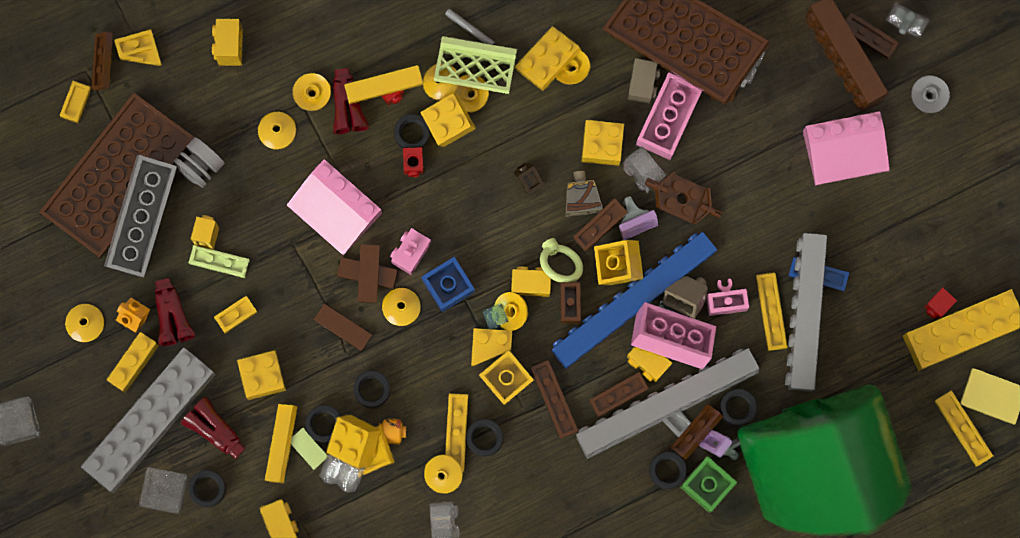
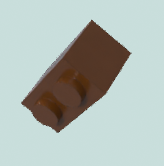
[560,282,581,324]

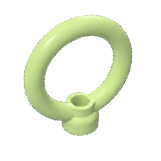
[540,238,583,283]

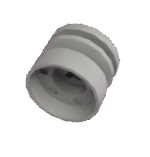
[173,137,225,188]

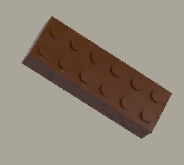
[805,0,888,112]

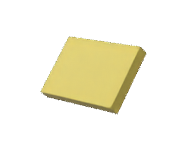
[960,368,1020,425]

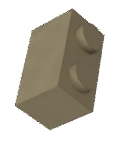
[628,59,660,103]

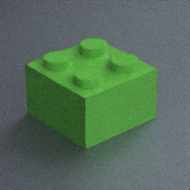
[680,456,737,513]

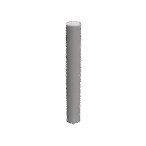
[445,9,495,45]

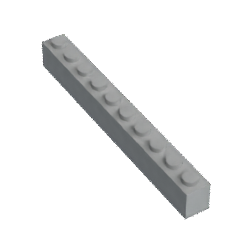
[576,348,759,459]

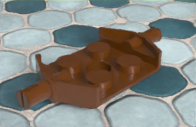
[645,172,722,224]

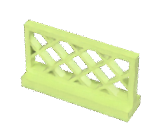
[434,36,517,94]

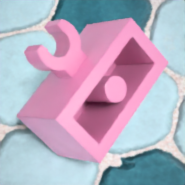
[390,228,431,275]
[706,279,749,316]

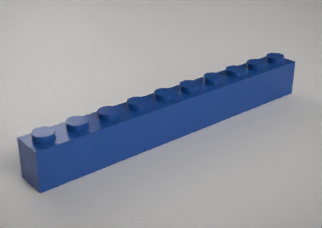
[552,232,717,369]

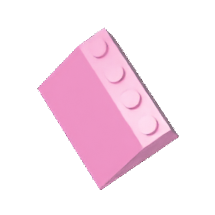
[803,111,890,185]
[287,159,382,256]

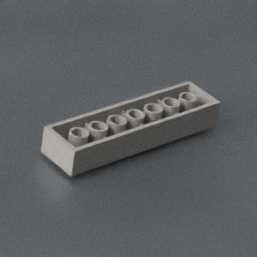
[785,233,827,392]
[81,348,216,493]

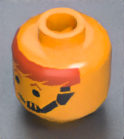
[379,419,406,444]

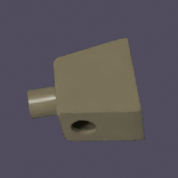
[663,276,708,319]

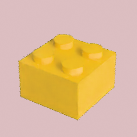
[212,19,242,66]
[421,93,476,147]
[581,120,624,166]
[594,240,643,285]
[479,350,534,405]
[237,351,286,400]
[327,415,381,469]

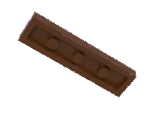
[530,360,578,439]

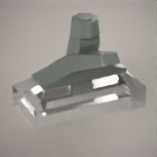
[887,3,929,38]

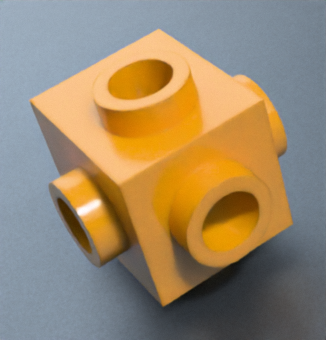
[116,298,150,333]

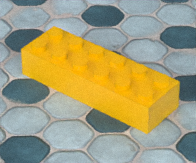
[903,289,1020,371]

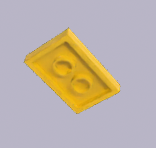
[515,26,581,91]

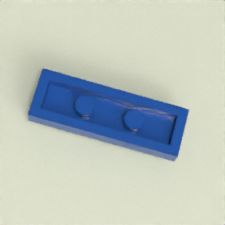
[788,257,849,291]

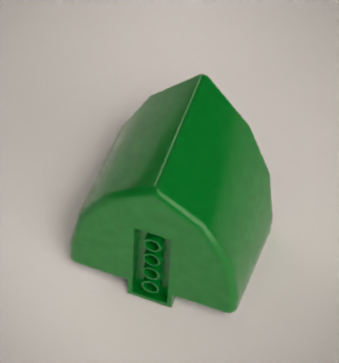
[737,385,912,535]

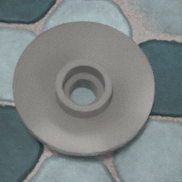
[911,76,950,113]

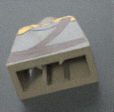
[565,171,603,217]

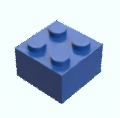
[421,257,475,312]

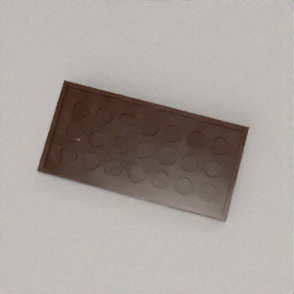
[603,0,770,105]
[39,92,194,259]

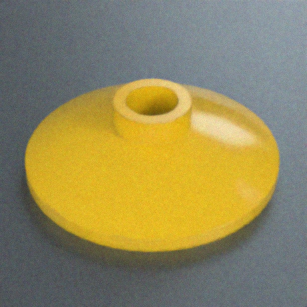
[556,51,590,85]
[423,63,460,101]
[293,73,331,111]
[455,75,489,112]
[258,112,296,149]
[382,288,421,326]
[494,292,528,331]
[65,304,104,342]
[424,455,463,493]

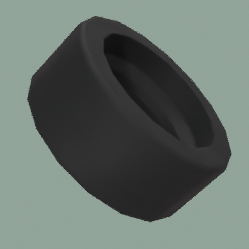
[394,114,430,149]
[353,371,390,408]
[719,389,757,426]
[305,405,341,443]
[466,419,503,457]
[649,452,687,490]
[188,470,226,508]

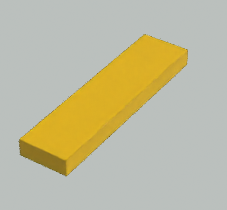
[344,65,423,104]
[756,273,788,351]
[934,390,993,467]
[445,394,468,472]
[265,404,297,483]

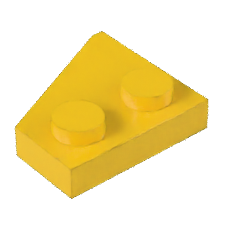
[115,29,162,66]
[471,328,512,366]

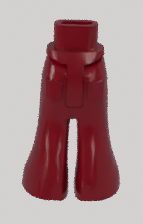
[333,68,369,135]
[155,278,195,346]
[180,396,245,459]

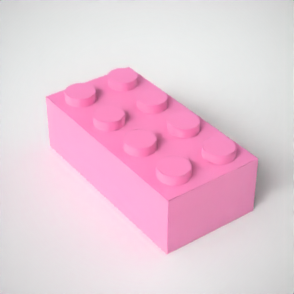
[636,73,702,160]
[631,302,716,369]

